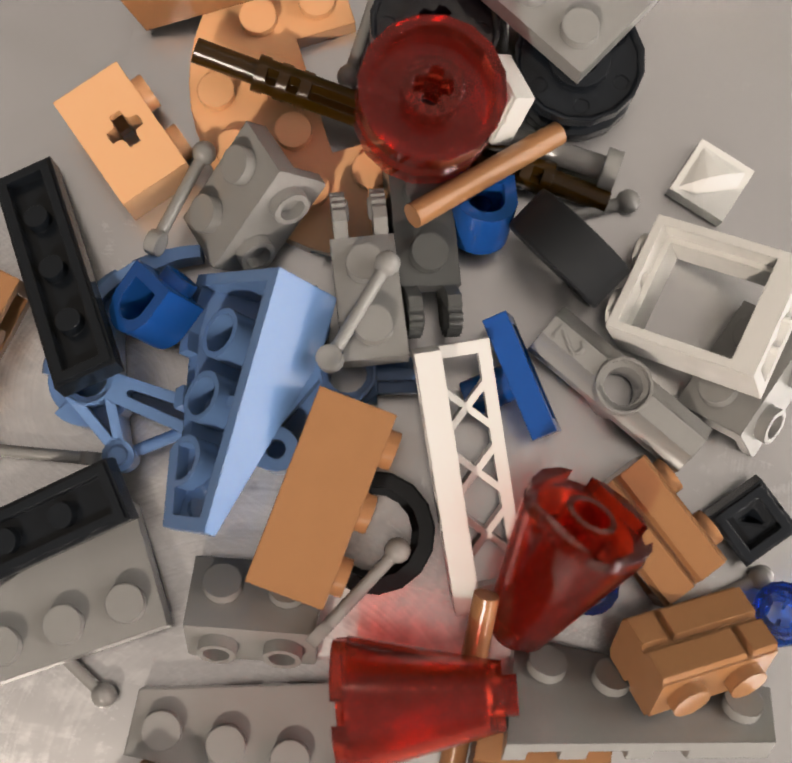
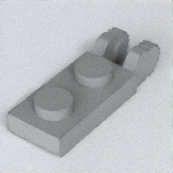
[329,188,410,369]

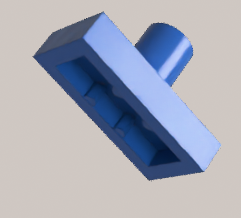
[459,310,561,440]

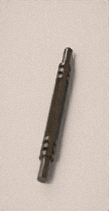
[191,38,612,212]

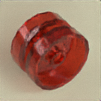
[354,15,507,184]

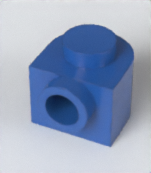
[451,172,518,255]
[109,259,204,349]

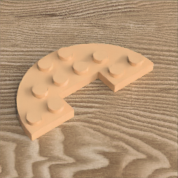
[189,0,400,257]

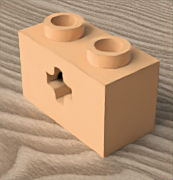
[53,61,192,221]

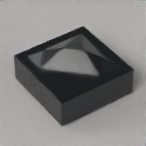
[704,475,792,567]

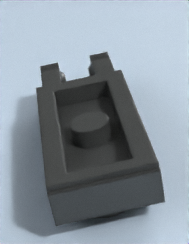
[382,163,464,339]

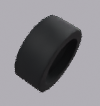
[509,189,630,308]
[346,471,435,595]

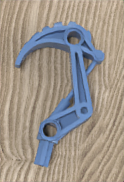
[42,245,418,475]

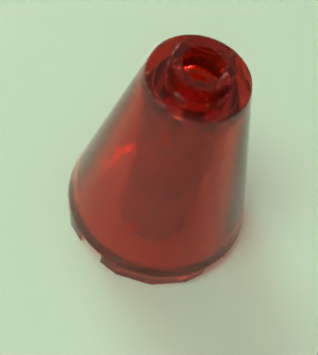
[493,467,653,652]
[329,635,520,763]

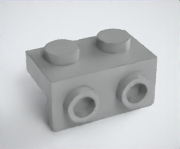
[183,121,325,271]
[677,300,792,457]
[183,556,320,669]

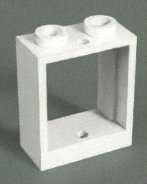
[605,214,792,399]

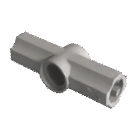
[527,306,713,473]

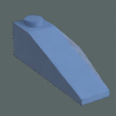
[163,267,336,536]

